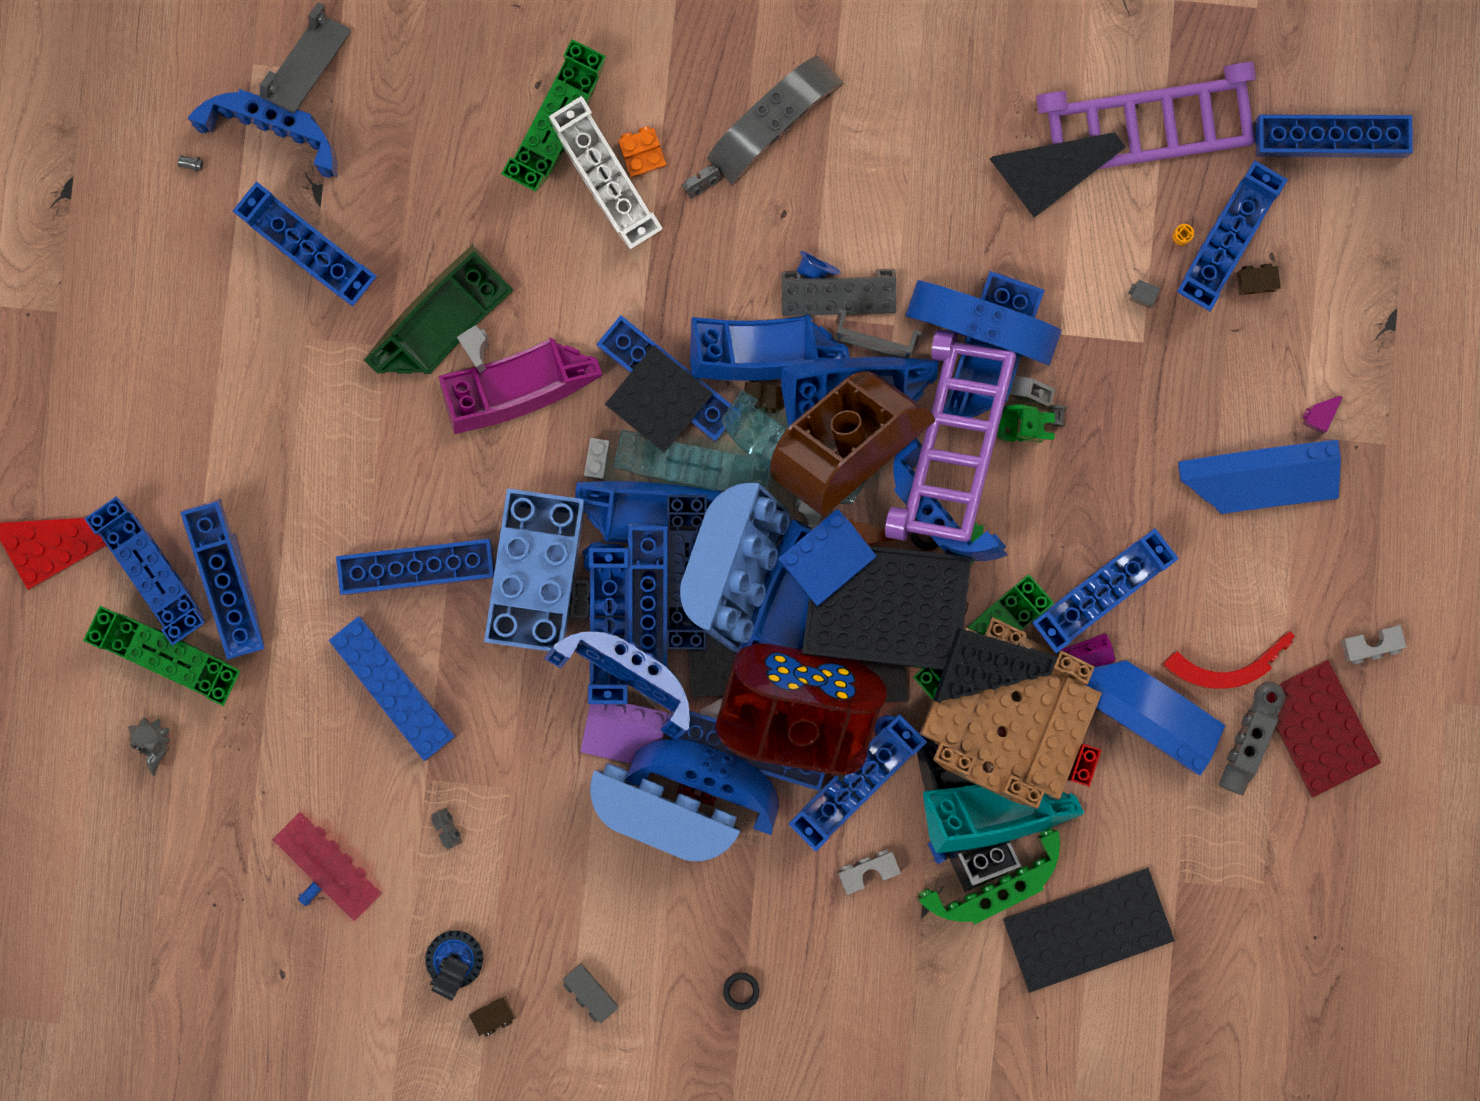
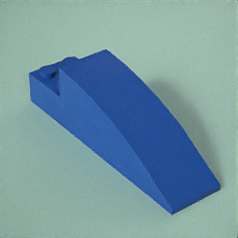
[180,499,265,660]
[628,523,668,667]

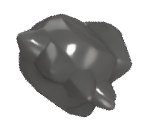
[128,718,170,776]

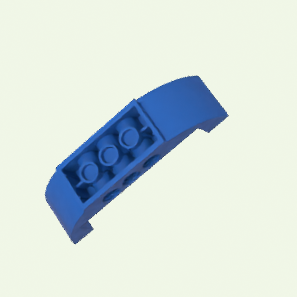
[187,89,338,178]
[893,438,1008,562]
[84,496,205,646]

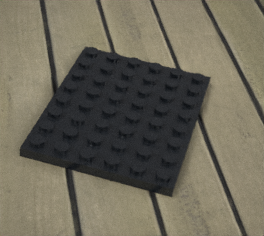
[802,546,972,671]

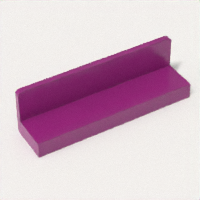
[1061,633,1115,667]

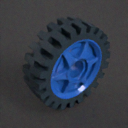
[425,930,484,988]

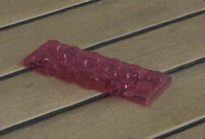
[272,812,382,921]

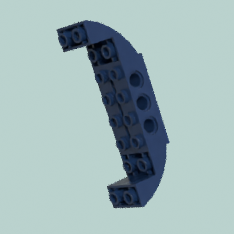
[667,495,707,649]

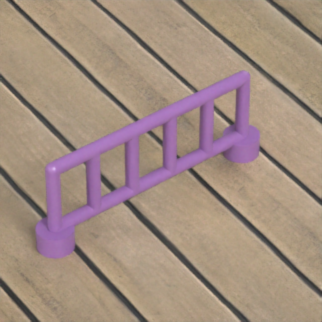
[1036,62,1256,170]
[885,329,1016,542]

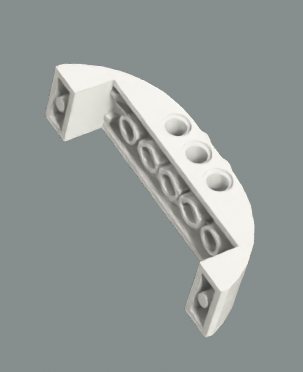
[549,96,663,249]

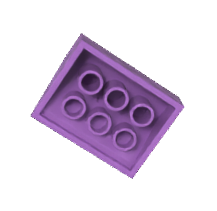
[580,704,668,764]

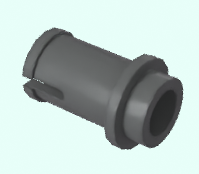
[178,155,204,172]

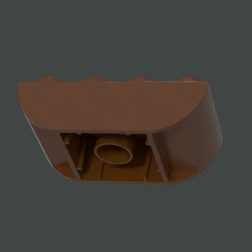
[770,371,935,517]

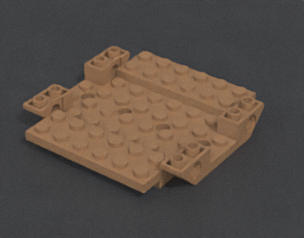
[920,617,1102,809]

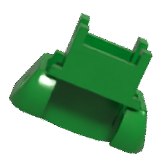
[997,405,1055,443]

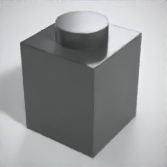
[1128,280,1160,308]

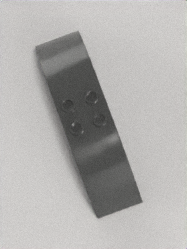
[707,56,844,186]

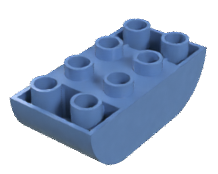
[680,483,790,653]
[484,488,584,651]
[590,763,740,861]

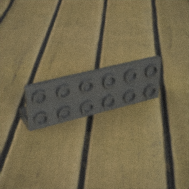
[260,2,351,114]
[781,269,896,316]

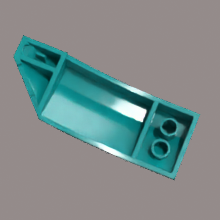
[923,784,1084,853]

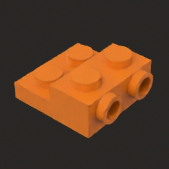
[618,126,667,178]

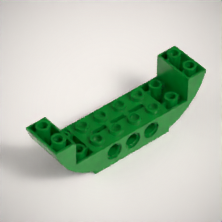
[501,39,606,192]
[913,574,1054,700]
[83,606,240,706]
[916,828,1060,925]

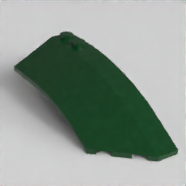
[364,244,514,374]

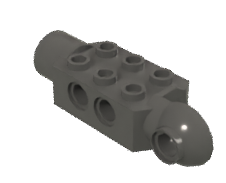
[1218,681,1286,796]

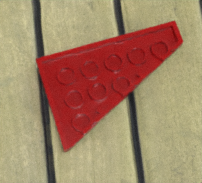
[0,518,107,590]

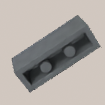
[562,963,619,1023]

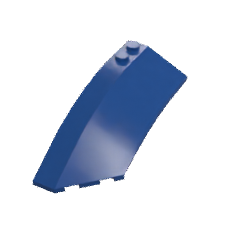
[781,357,939,428]
[1178,440,1341,514]

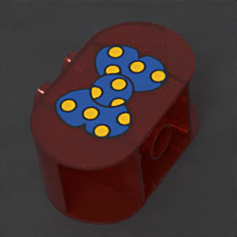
[715,643,887,775]

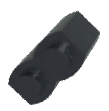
[571,580,590,620]
[430,955,471,1001]

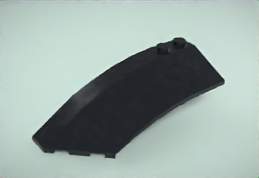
[917,736,1022,892]

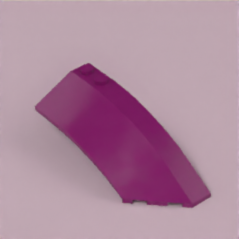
[438,337,602,434]

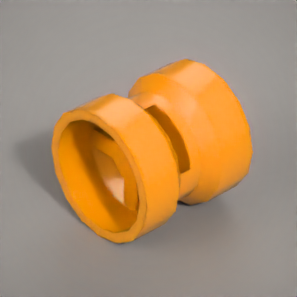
[1172,224,1194,246]

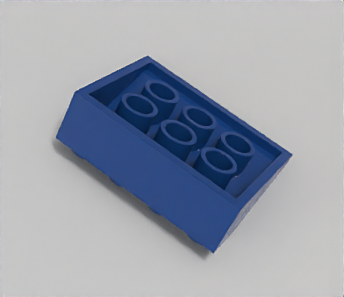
[778,509,877,607]

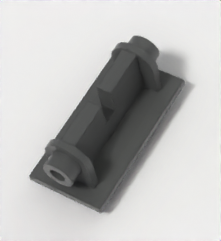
[682,165,722,199]
[431,808,463,850]

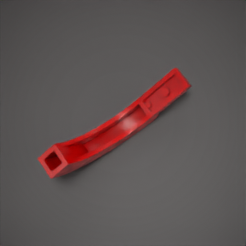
[1161,631,1295,689]

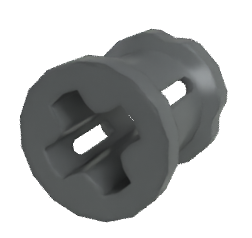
[1048,405,1067,426]

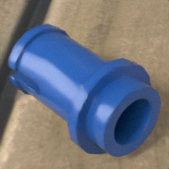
[927,842,948,865]
[298,881,322,906]

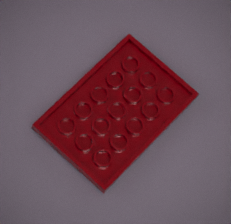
[1266,660,1381,798]

